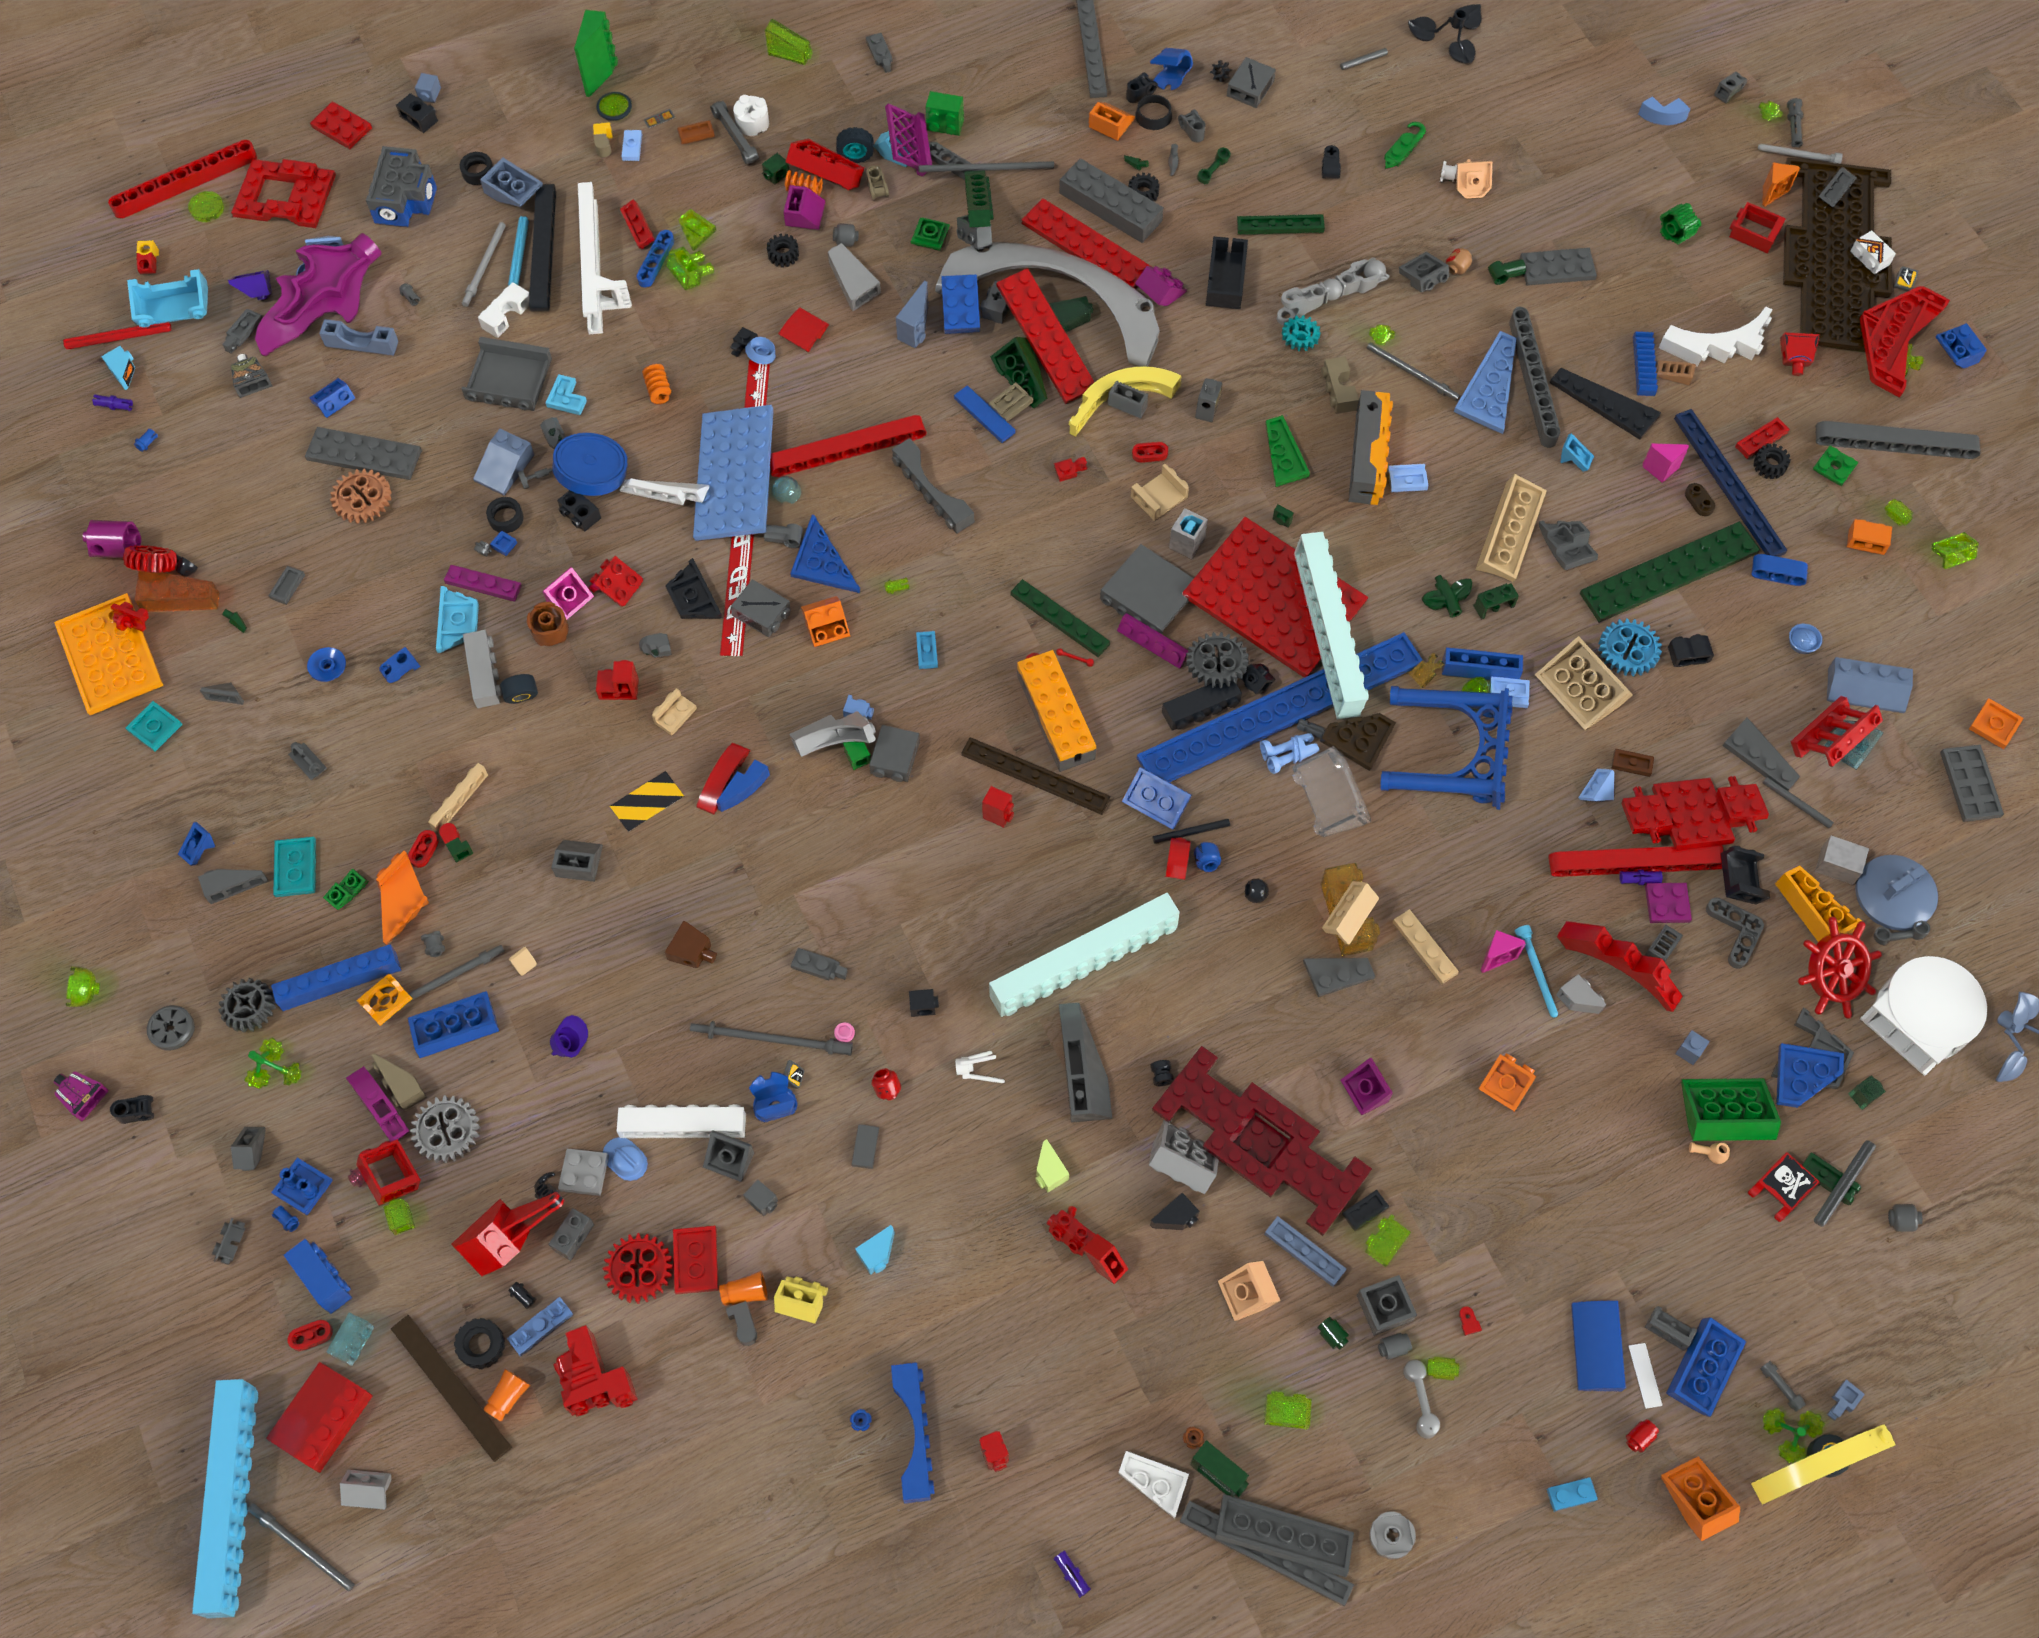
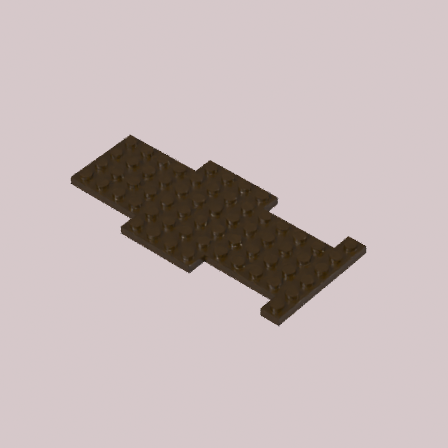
[1783,157,1892,351]

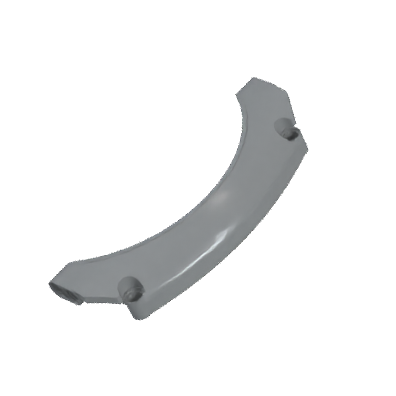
[935,242,1160,367]

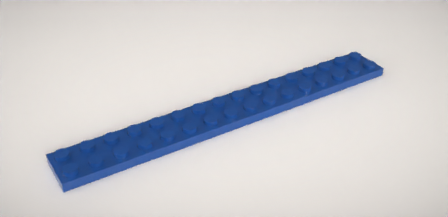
[1137,632,1424,782]

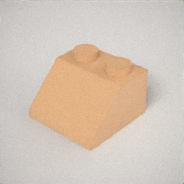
[1218,1261,1280,1321]

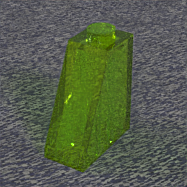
[765,19,812,65]

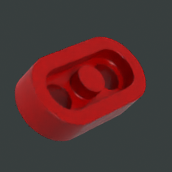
[1132,442,1168,463]
[408,830,439,868]
[288,1320,333,1351]

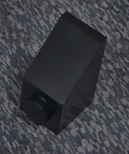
[1150,1193,1200,1230]

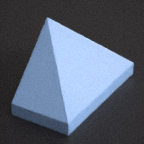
[305,236,344,247]
[1578,769,1614,801]

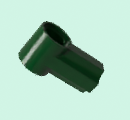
[1488,259,1526,285]

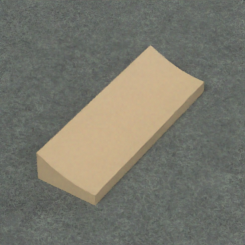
[1475,474,1547,582]

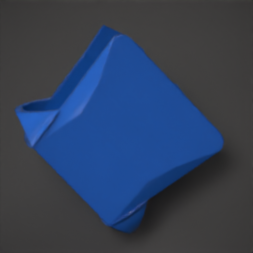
[1150,48,1193,91]
[749,1072,797,1123]

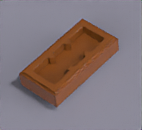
[677,120,715,144]

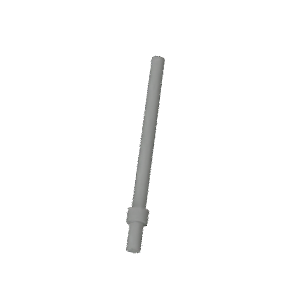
[461,222,506,307]

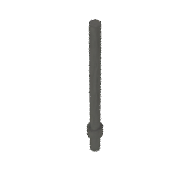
[1367,342,1460,401]
[393,945,505,1004]
[247,1503,355,1592]

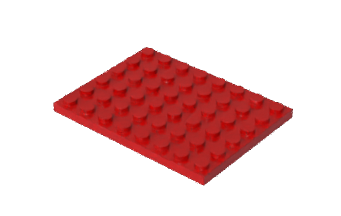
[1182,517,1368,678]

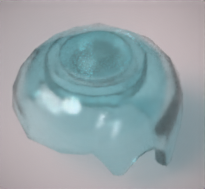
[771,476,802,504]

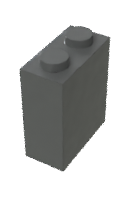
[869,725,920,782]

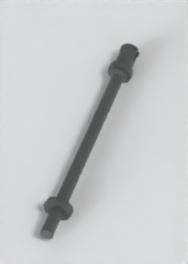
[690,1021,853,1056]

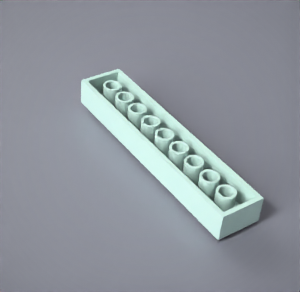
[1294,532,1369,719]
[989,892,1180,1017]

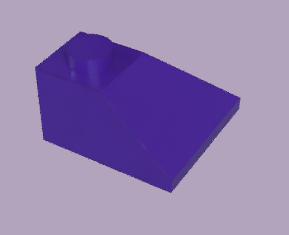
[228,270,272,300]

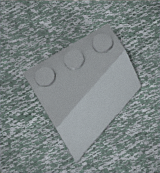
[1149,1119,1219,1194]

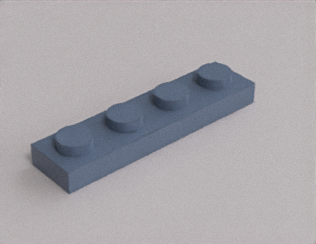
[1264,1216,1347,1287]

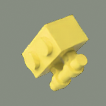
[774,1276,828,1324]

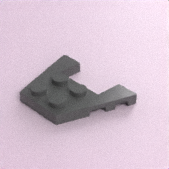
[1771,1008,1854,1089]

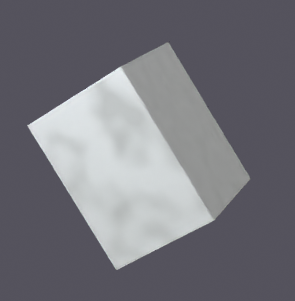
[1169,508,1208,559]
[1815,835,1869,885]

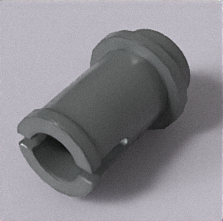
[399,283,421,306]

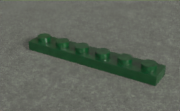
[1011,579,1110,657]

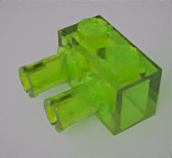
[667,246,714,290]

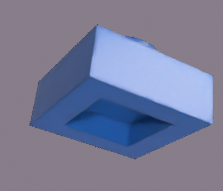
[490,531,517,556]

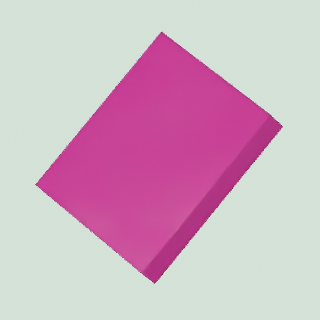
[1642,443,1689,483]
[543,567,594,620]
[1481,930,1526,973]

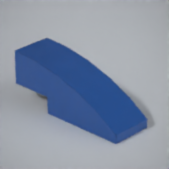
[716,760,770,812]

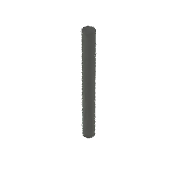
[1763,777,1834,828]

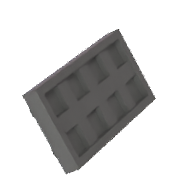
[1520,248,1597,286]
[1940,744,2004,822]

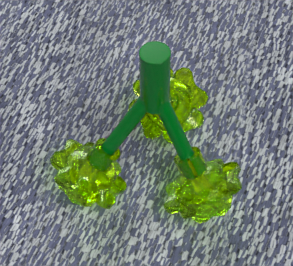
[244,1037,302,1089]
[1763,1408,1825,1464]

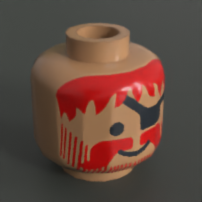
[1446,248,1472,275]

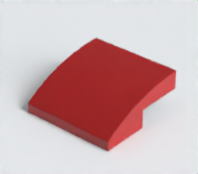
[778,308,829,353]

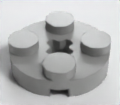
[1369,1511,1416,1559]

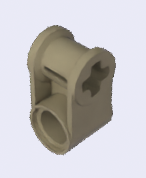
[867,165,889,200]

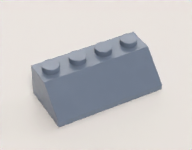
[1827,657,1913,713]

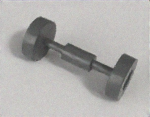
[518,468,553,489]

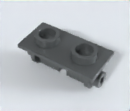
[288,742,327,780]
[212,1218,246,1265]

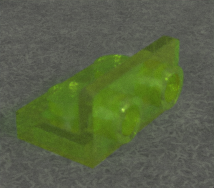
[1931,532,1979,569]
[1365,1214,1411,1267]

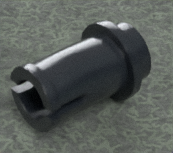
[508,1282,536,1309]

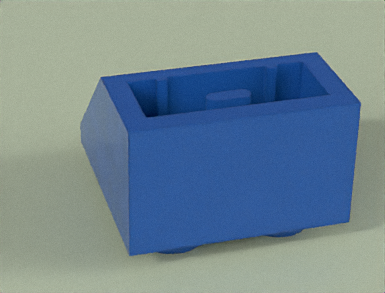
[1936,323,1987,368]

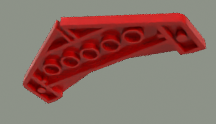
[1860,286,1950,398]

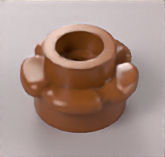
[1183,1427,1204,1449]

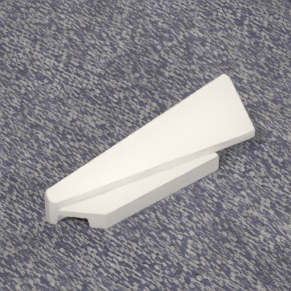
[620,478,709,505]

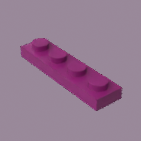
[444,565,522,602]
[1117,613,1188,669]

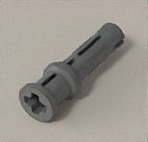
[1787,98,1803,148]

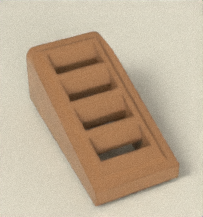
[1656,360,1696,385]

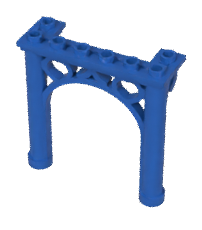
[1381,686,1513,810]

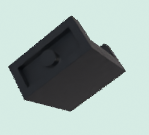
[1721,846,1770,905]

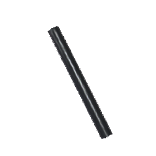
[1152,819,1230,844]

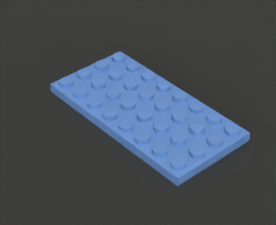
[693,405,773,541]

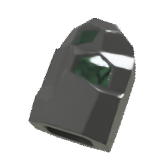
[540,417,566,449]
[639,633,672,658]

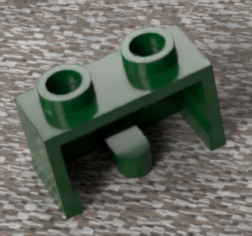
[1473,583,1519,620]

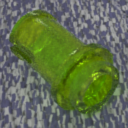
[884,577,909,594]

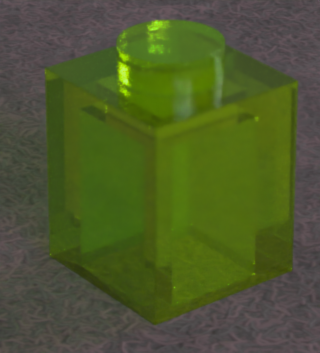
[383,1199,416,1235]

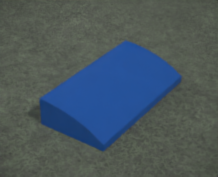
[408,991,499,1058]
[1571,1301,1626,1392]
[1666,1317,1746,1417]

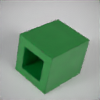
[843,741,871,770]

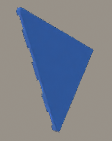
[790,515,860,593]

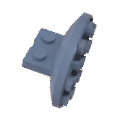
[1855,855,1938,931]

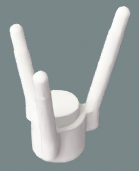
[956,1051,1005,1083]

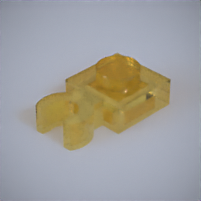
[1409,653,1444,688]

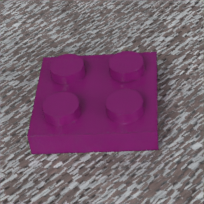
[1645,883,1692,923]

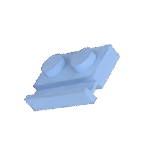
[1388,464,1428,492]
[1489,676,1530,708]

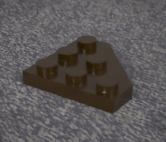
[1320,713,1396,771]

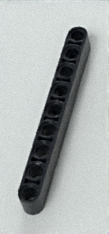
[529,184,556,312]

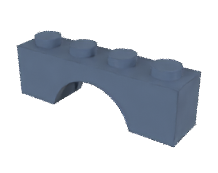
[319,319,399,356]

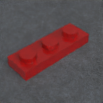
[620,199,655,250]
[1735,417,1790,459]

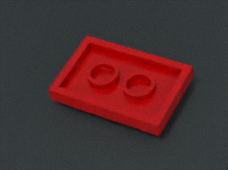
[310,101,372,149]
[673,1226,719,1294]

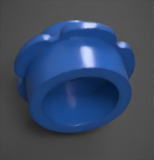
[850,1409,872,1431]

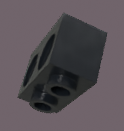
[557,490,601,532]

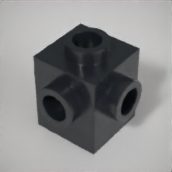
[1242,663,1276,694]

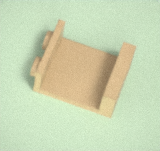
[1131,464,1189,521]

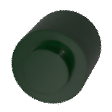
[1317,1317,1349,1350]

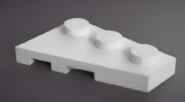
[1118,1451,1189,1519]

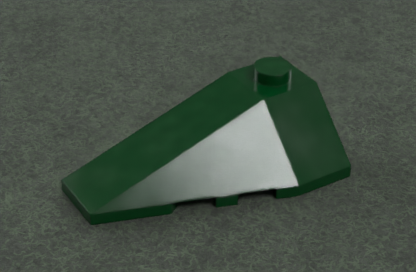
[990,337,1048,408]

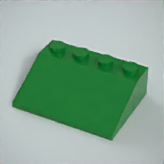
[574,10,618,97]
[1681,1078,1781,1141]

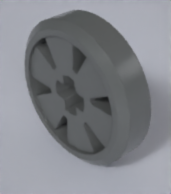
[146,1005,195,1051]

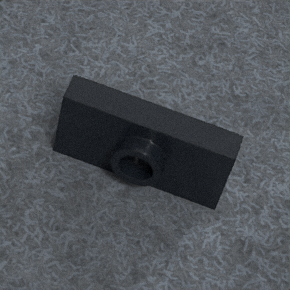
[1342,1189,1390,1231]

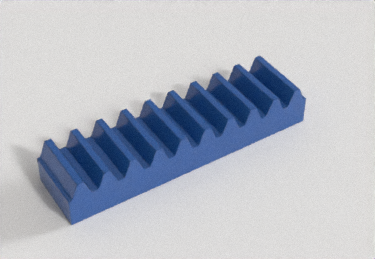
[1633,331,1658,396]

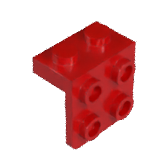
[588,556,643,607]

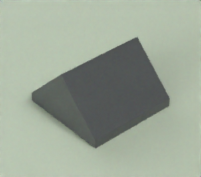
[703,1130,754,1182]

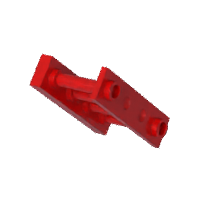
[1790,696,1883,767]

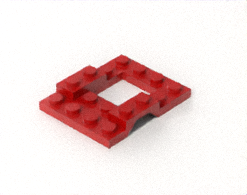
[231,159,336,228]

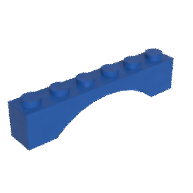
[891,1363,935,1504]

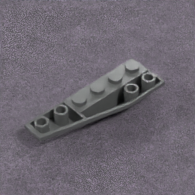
[1059,1003,1112,1123]

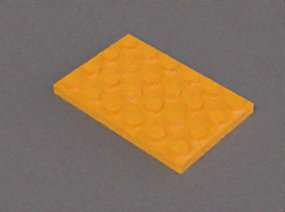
[54,593,164,715]

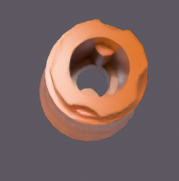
[719,1271,768,1306]
[483,1369,531,1421]

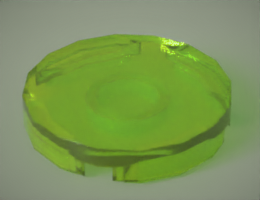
[188,191,224,222]

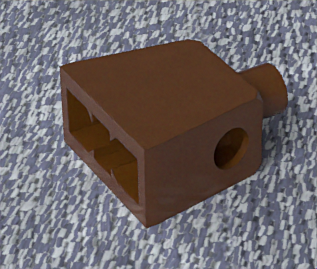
[664,921,717,968]

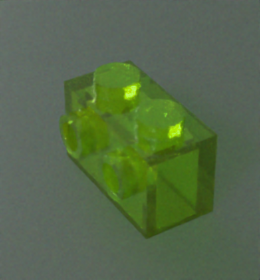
[1264,1391,1312,1430]

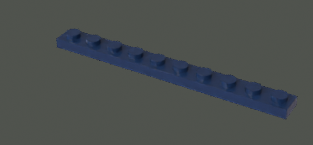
[1674,409,1787,557]

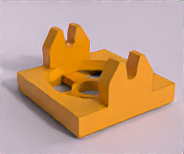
[356,974,412,1026]

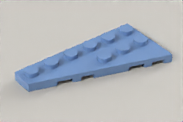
[1454,331,1516,434]

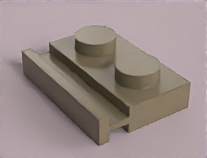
[989,382,1033,422]

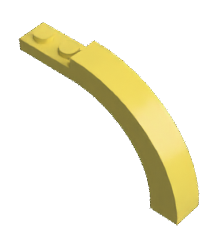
[1069,367,1181,437]
[1751,1424,1896,1504]

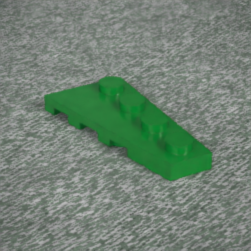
[1265,415,1310,487]

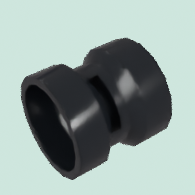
[1150,1060,1174,1086]

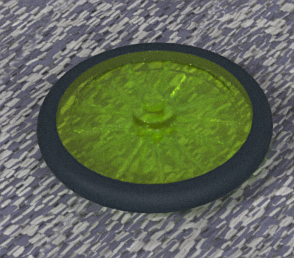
[596,92,632,121]

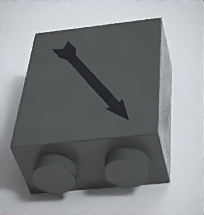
[1227,57,1276,108]
[730,579,791,637]

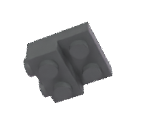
[1399,252,1449,292]

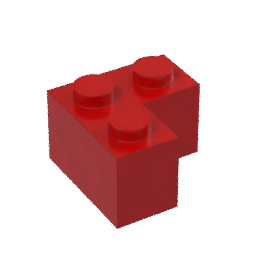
[596,660,639,700]

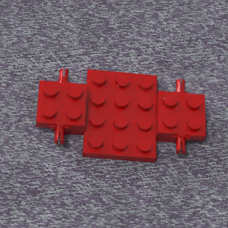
[1621,776,1769,850]

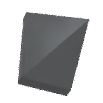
[200,682,244,705]

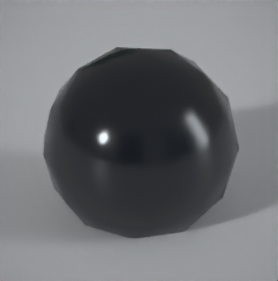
[1245,878,1269,903]

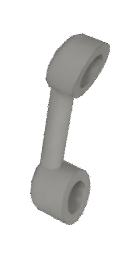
[1403,1360,1440,1439]

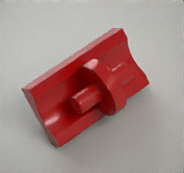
[110,602,149,632]

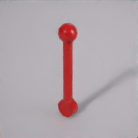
[1056,648,1094,667]

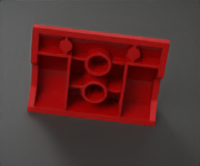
[266,1362,373,1473]

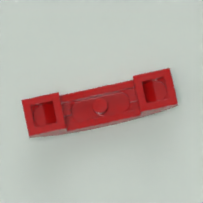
[696,742,750,815]

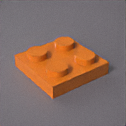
[1969,698,2024,749]

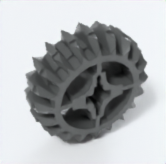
[218,978,276,1033]

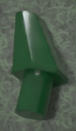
[1124,155,1149,171]
[222,609,247,633]

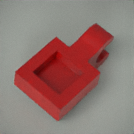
[1054,457,1087,482]

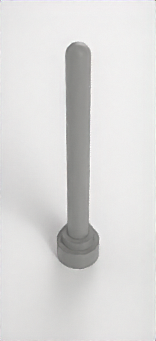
[1758,144,1843,164]

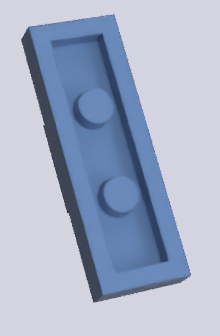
[507,1297,574,1356]

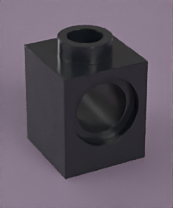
[909,989,939,1017]

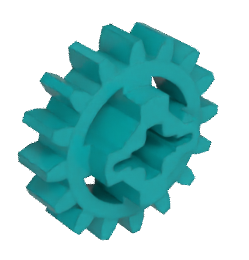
[1282,315,1321,351]

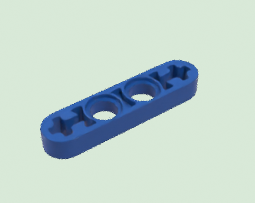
[637,230,674,288]

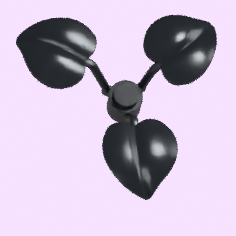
[1408,4,1481,64]

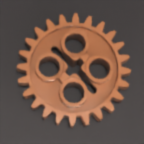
[330,469,392,524]

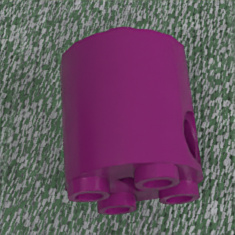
[83,520,142,558]

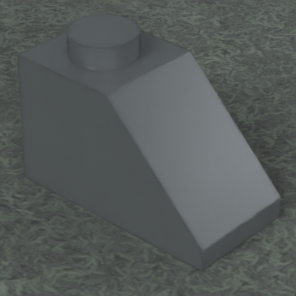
[231,1127,266,1171]

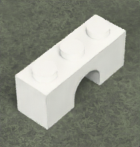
[478,282,529,338]

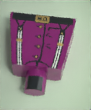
[54,1071,109,1122]

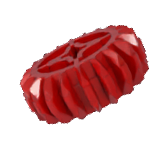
[123,545,177,573]

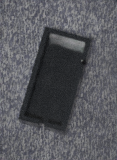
[1205,236,1248,309]

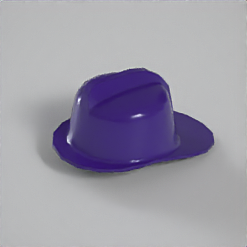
[550,1015,588,1058]

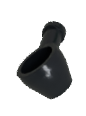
[175,552,198,578]

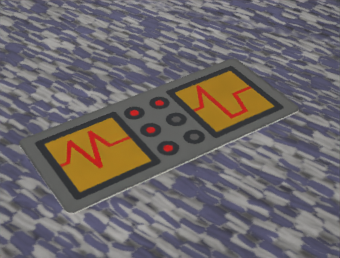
[644,109,675,128]

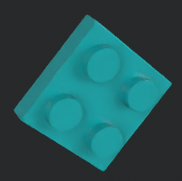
[125,701,183,752]

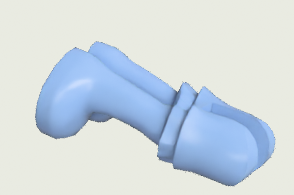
[1260,733,1320,774]

